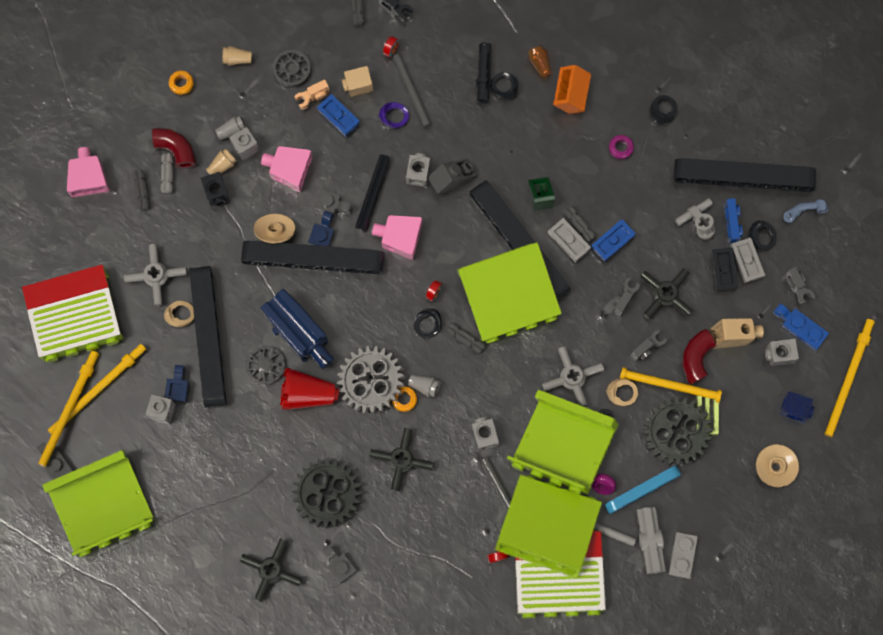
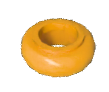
[169,71,194,95]
[391,386,417,412]

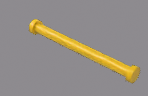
[620,367,722,403]

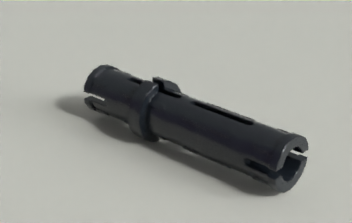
[476,42,492,104]

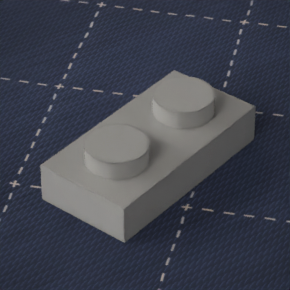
[548,218,591,263]
[730,237,765,284]
[668,532,698,579]

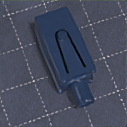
[260,289,334,369]

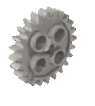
[337,346,405,414]

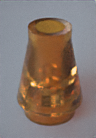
[528,45,552,77]

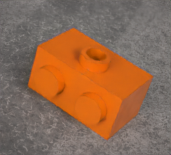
[553,65,591,114]

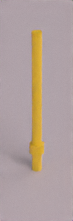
[824,319,875,437]
[48,344,147,434]
[38,351,99,467]

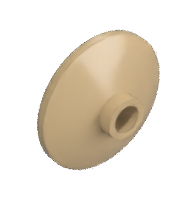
[254,214,295,243]
[756,445,799,487]

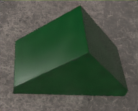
[528,177,555,211]

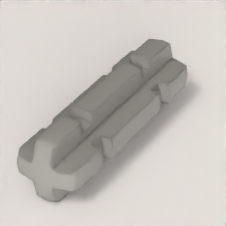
[161,154,173,194]

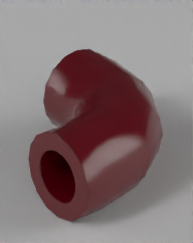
[152,128,196,168]
[682,329,716,385]

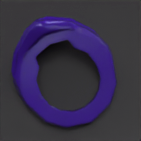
[378,102,409,128]

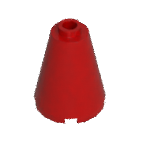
[280,368,339,410]

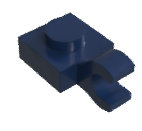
[308,211,335,246]
[164,365,189,402]

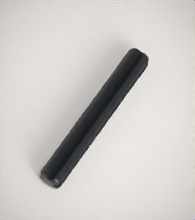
[355,154,390,232]

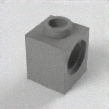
[229,127,260,161]
[406,153,431,187]
[765,339,799,367]
[145,394,176,424]
[472,417,499,452]

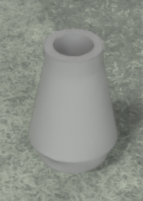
[215,116,246,140]
[408,374,441,398]

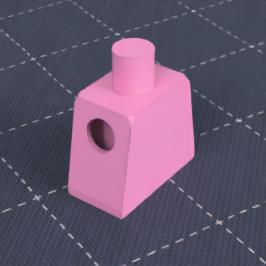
[261,146,312,192]
[67,147,110,197]
[372,215,422,260]

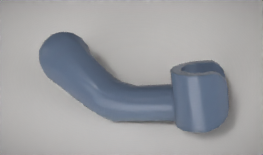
[783,200,828,223]

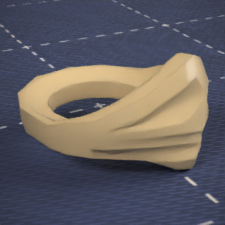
[164,301,194,327]
[606,379,638,406]

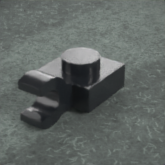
[379,0,413,22]

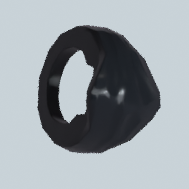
[491,72,518,99]
[650,95,677,124]
[749,220,777,250]
[413,309,442,338]

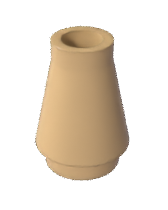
[222,46,251,66]
[206,149,237,174]

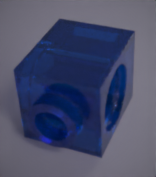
[779,391,814,423]

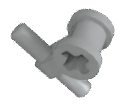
[675,198,716,240]

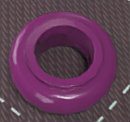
[609,135,634,159]
[591,474,617,495]

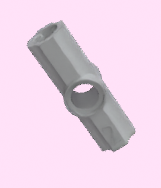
[637,507,665,574]

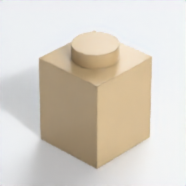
[342,66,373,97]

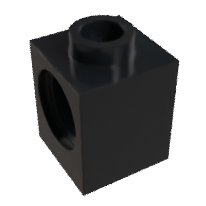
[200,172,230,206]

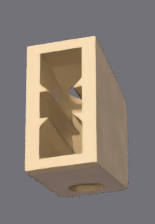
[710,318,764,349]

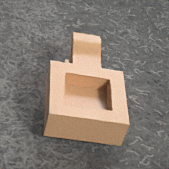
[294,80,330,110]

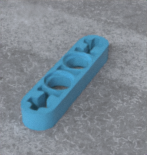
[604,465,682,514]

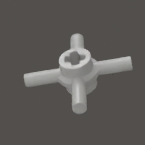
[124,244,187,306]
[542,346,604,407]

